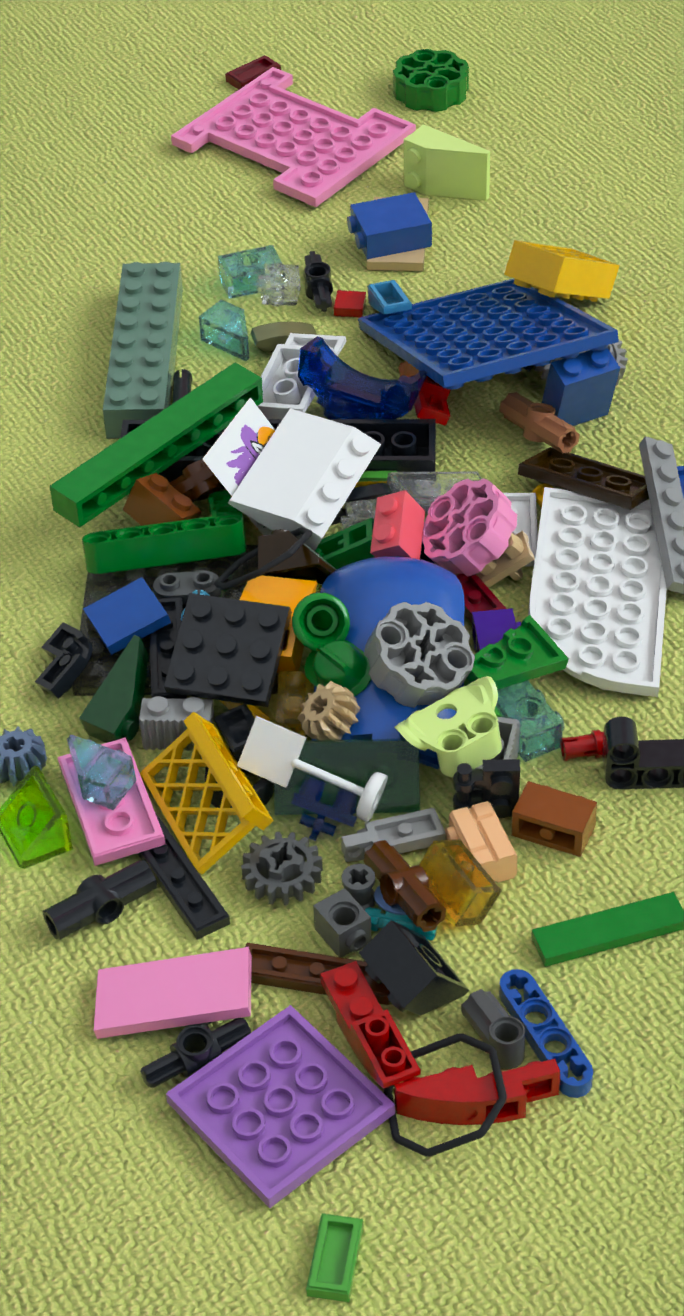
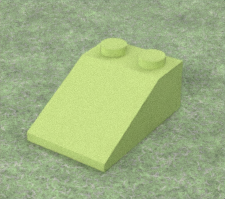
[404,124,490,201]

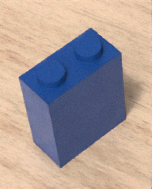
[347,192,432,259]
[542,348,620,426]

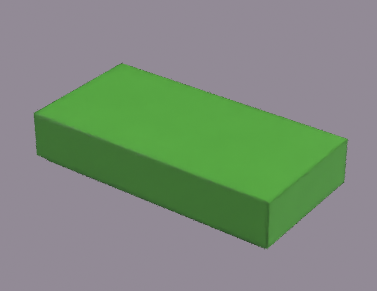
[306,1213,364,1302]

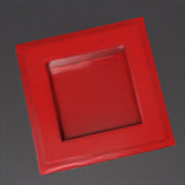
[334,290,366,318]

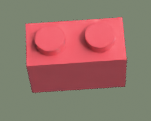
[370,490,425,559]

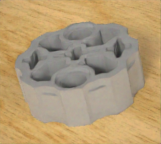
[364,602,475,708]

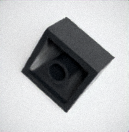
[359,920,470,1016]

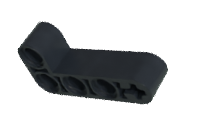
[602,716,684,789]

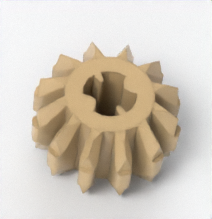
[298,681,361,745]

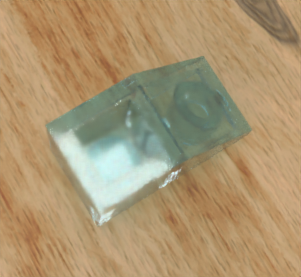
[67,734,136,810]

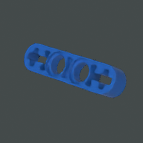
[499,969,593,1098]

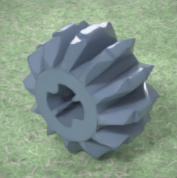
[0,726,47,786]

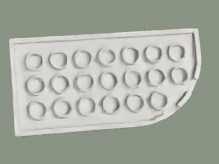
[528,487,667,697]

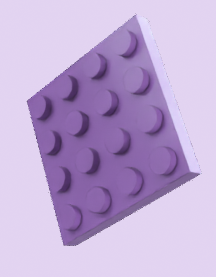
[166,1005,395,1208]

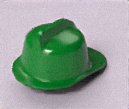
[304,640,371,697]

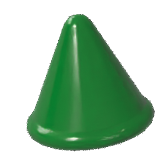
[292,593,350,651]

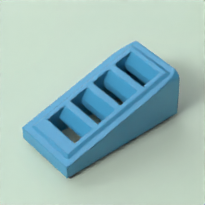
[367,280,412,314]

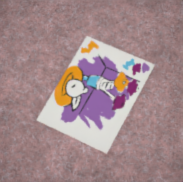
[202,398,275,536]

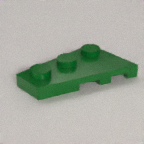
[466,615,569,690]

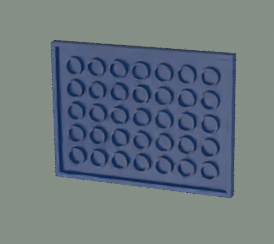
[358,278,619,390]

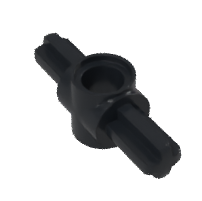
[303,251,333,312]
[140,1018,251,1088]

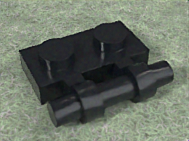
[453,759,520,818]

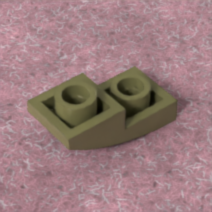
[251,322,317,352]

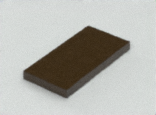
[518,447,649,510]

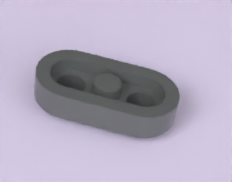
[153,571,221,605]

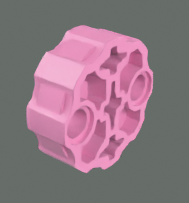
[422,478,517,577]

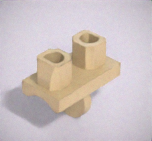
[477,531,535,588]

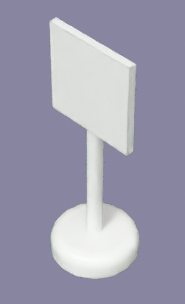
[237,716,388,822]

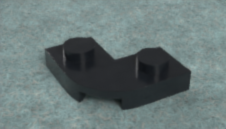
[35,622,93,699]

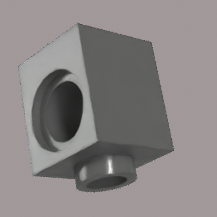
[313,888,372,958]

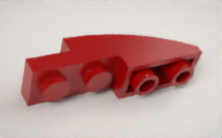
[398,361,451,426]
[320,961,421,1089]
[394,1059,560,1125]

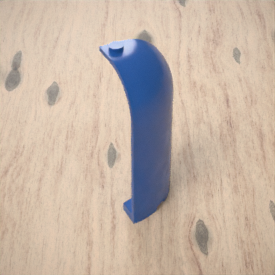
[311,556,465,769]

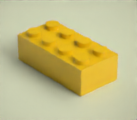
[504,240,620,302]

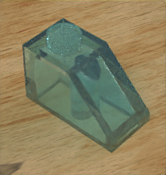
[199,299,249,361]

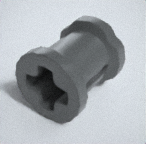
[341,864,375,910]

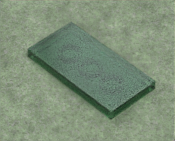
[274,739,420,815]

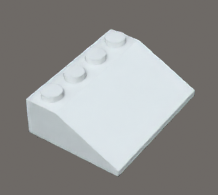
[228,408,381,551]

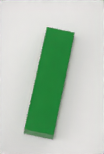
[531,892,684,967]

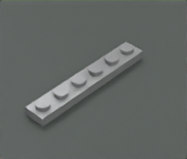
[639,436,684,594]

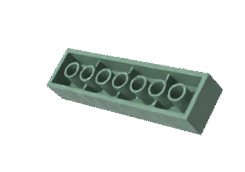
[103,262,183,439]

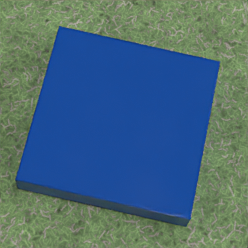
[83,577,171,655]

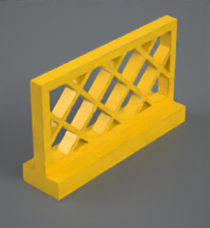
[140,711,273,875]

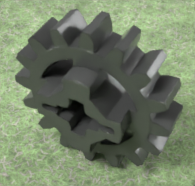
[241,832,323,905]

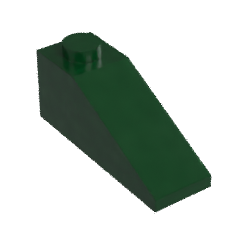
[79,635,148,743]

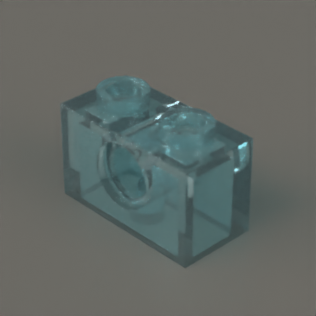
[218,245,284,299]
[496,680,565,762]

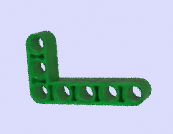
[82,490,247,574]

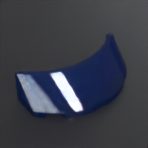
[298,336,427,419]

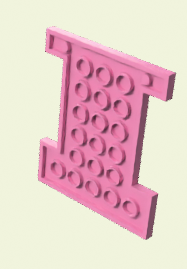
[171,67,416,207]

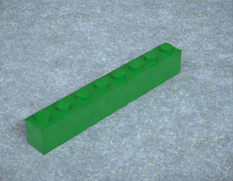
[50,362,263,528]

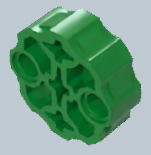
[393,49,469,112]

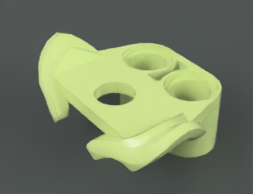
[394,676,502,777]

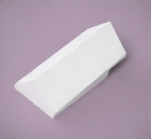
[257,333,347,419]

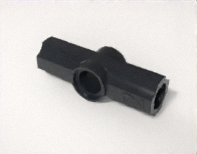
[43,860,157,940]

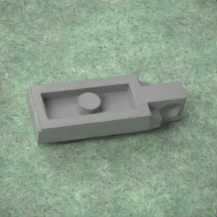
[341,808,446,862]

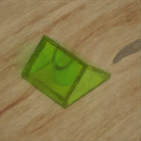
[0,766,73,869]

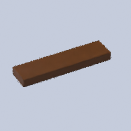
[245,943,390,1005]

